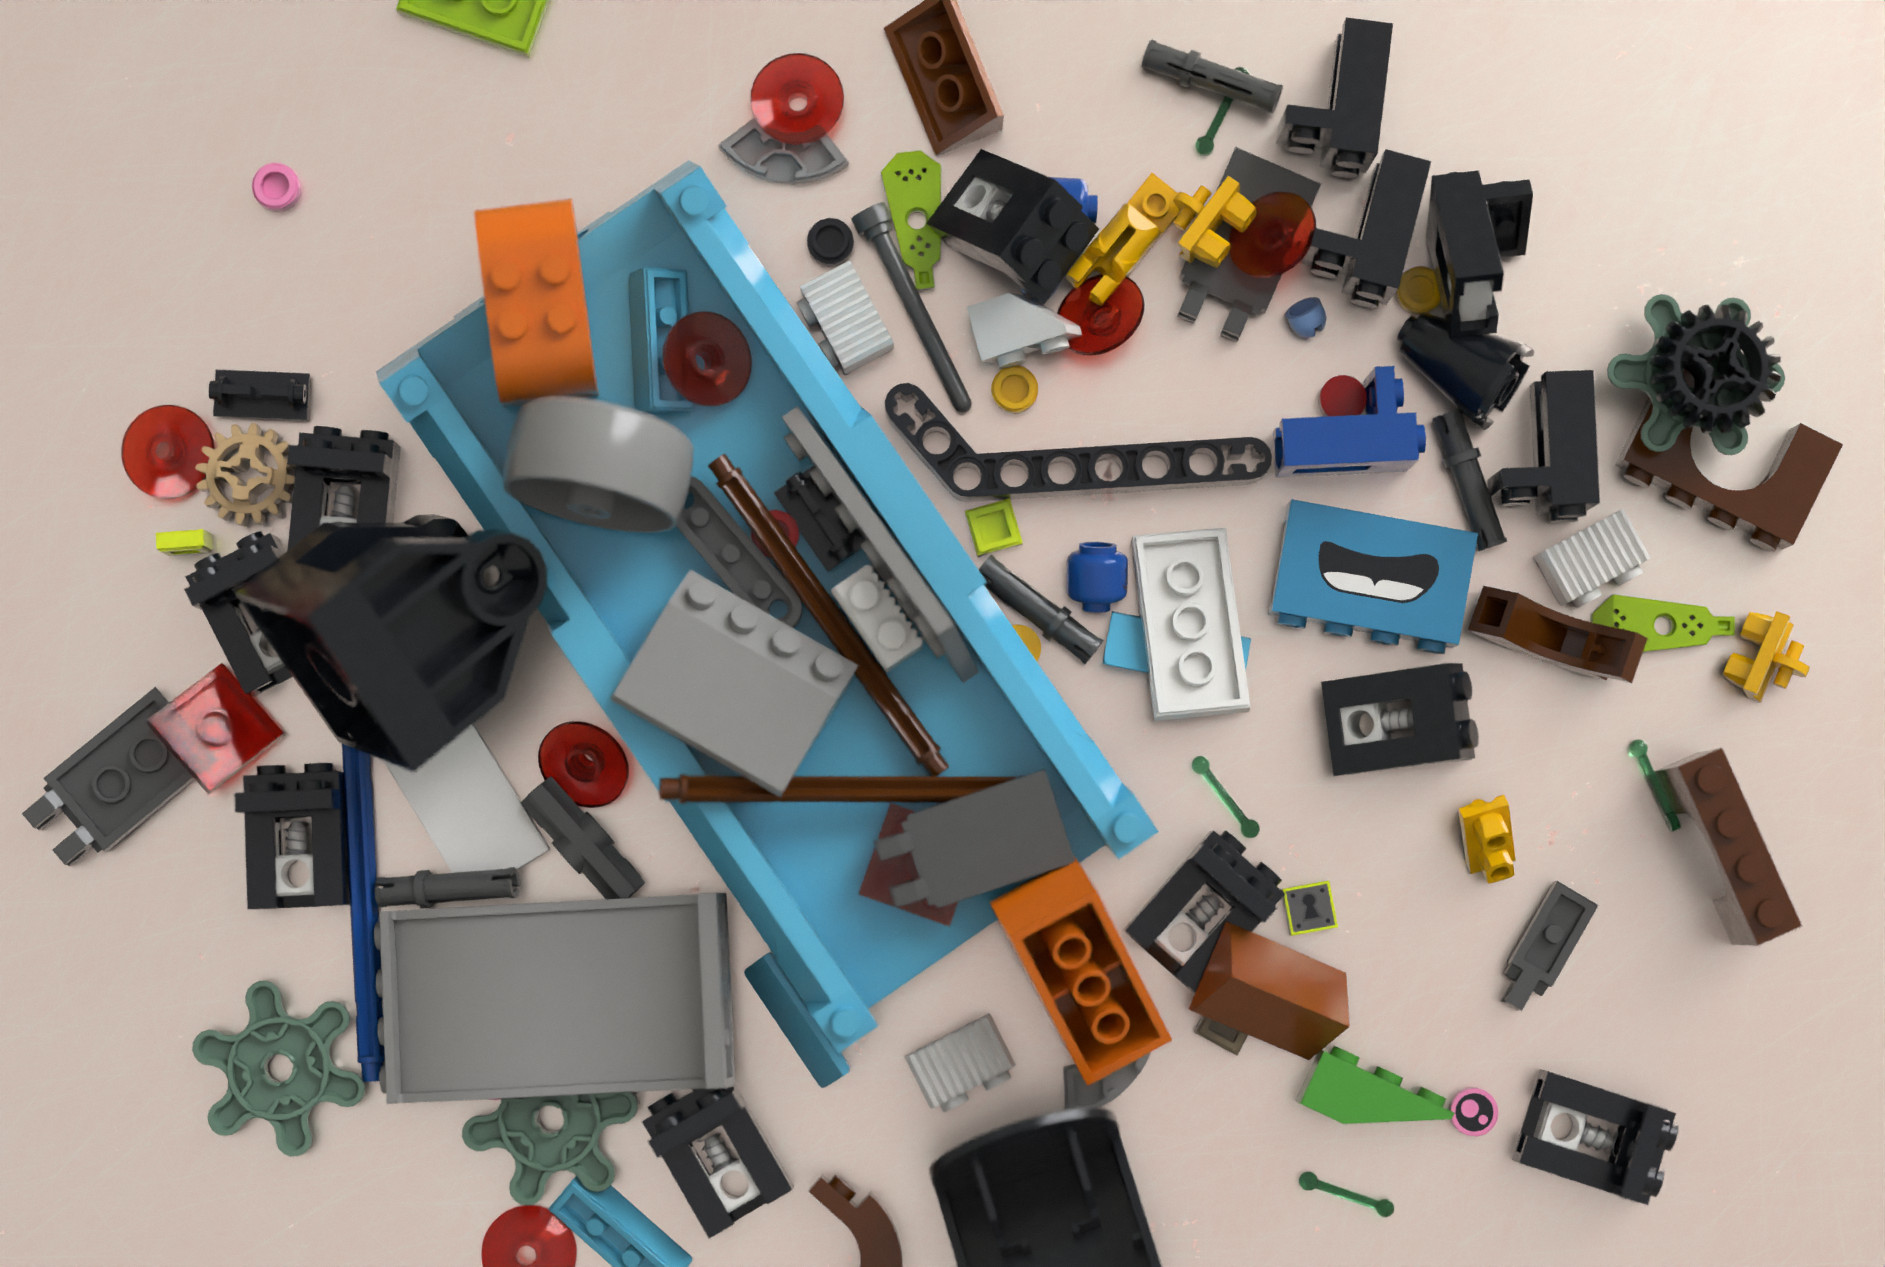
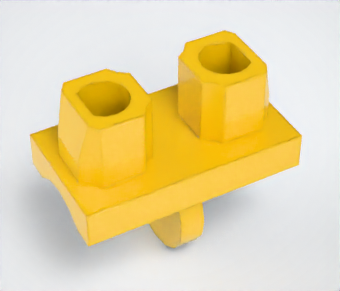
[1173,176,1256,268]
[1723,611,1810,703]
[1458,795,1516,884]

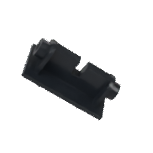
[209,369,310,421]
[774,466,865,572]

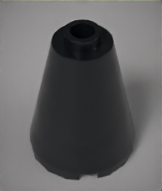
[1397,312,1534,430]

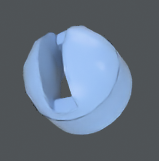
[1285,297,1327,338]

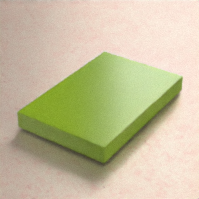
[396,0,550,58]

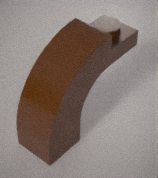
[1468,586,1648,683]
[808,1174,903,1267]

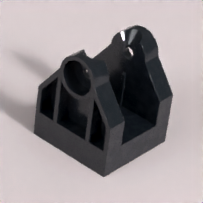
[234,514,547,772]

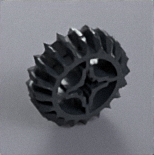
[1650,305,1781,434]

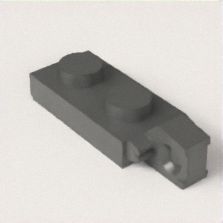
[1501,881,1598,1011]

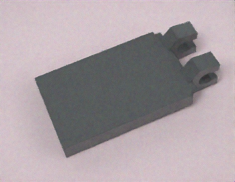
[1177,147,1321,342]
[22,687,218,867]
[873,769,1075,908]

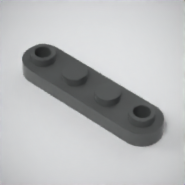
[676,476,802,628]

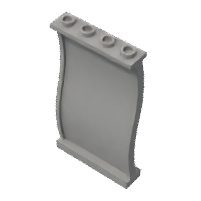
[374,893,735,1104]

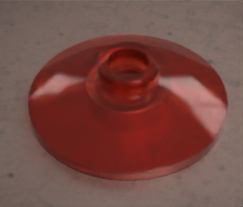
[751,53,844,145]
[1229,192,1316,278]
[1057,274,1145,355]
[663,311,752,407]
[121,404,214,499]
[538,721,629,808]
[481,1205,577,1267]

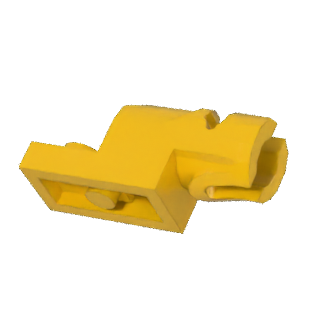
[1065,173,1181,306]

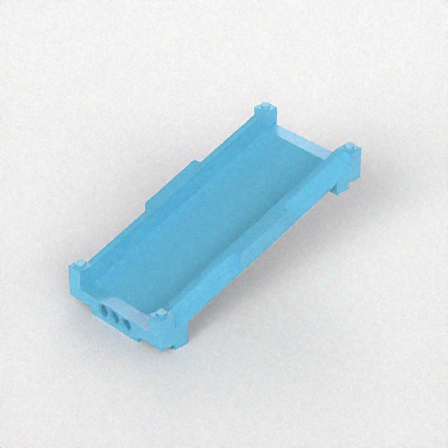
[376,160,1158,1053]

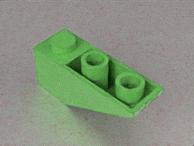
[1295,1046,1454,1124]

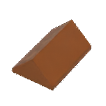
[884,0,1004,155]
[1189,921,1350,1060]

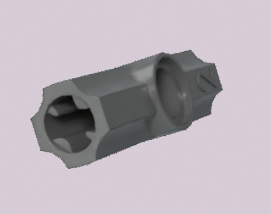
[521,776,646,899]

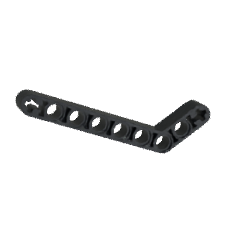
[885,383,1272,502]

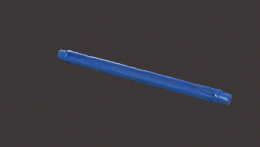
[342,744,385,1082]

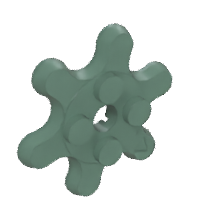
[1607,294,1785,455]
[192,981,365,1157]
[462,1092,638,1206]

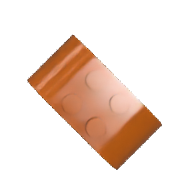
[474,198,599,407]
[989,856,1172,1086]

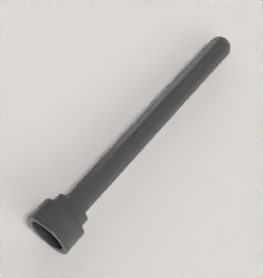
[851,202,972,413]

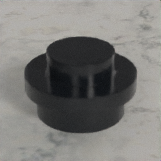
[807,218,854,265]

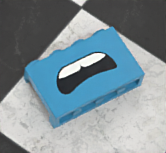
[1268,499,1478,654]

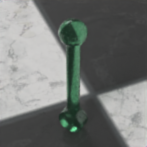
[1195,67,1250,156]
[1629,739,1681,832]
[1192,756,1260,838]
[1298,1171,1395,1218]

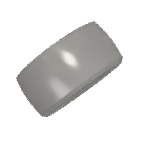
[503,396,694,533]

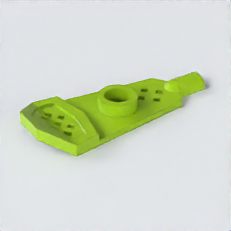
[881,150,941,290]
[1590,594,1735,652]

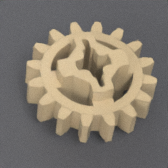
[195,423,295,527]

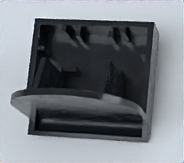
[929,1108,1162,1267]

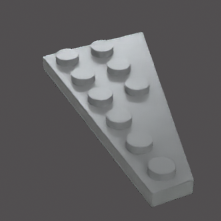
[782,406,979,683]

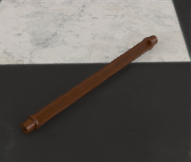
[708,454,950,776]
[659,774,1024,804]

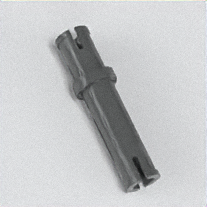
[1141,40,1283,114]
[1432,409,1508,552]
[979,555,1104,664]
[375,867,520,908]

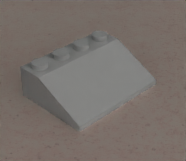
[611,569,858,797]

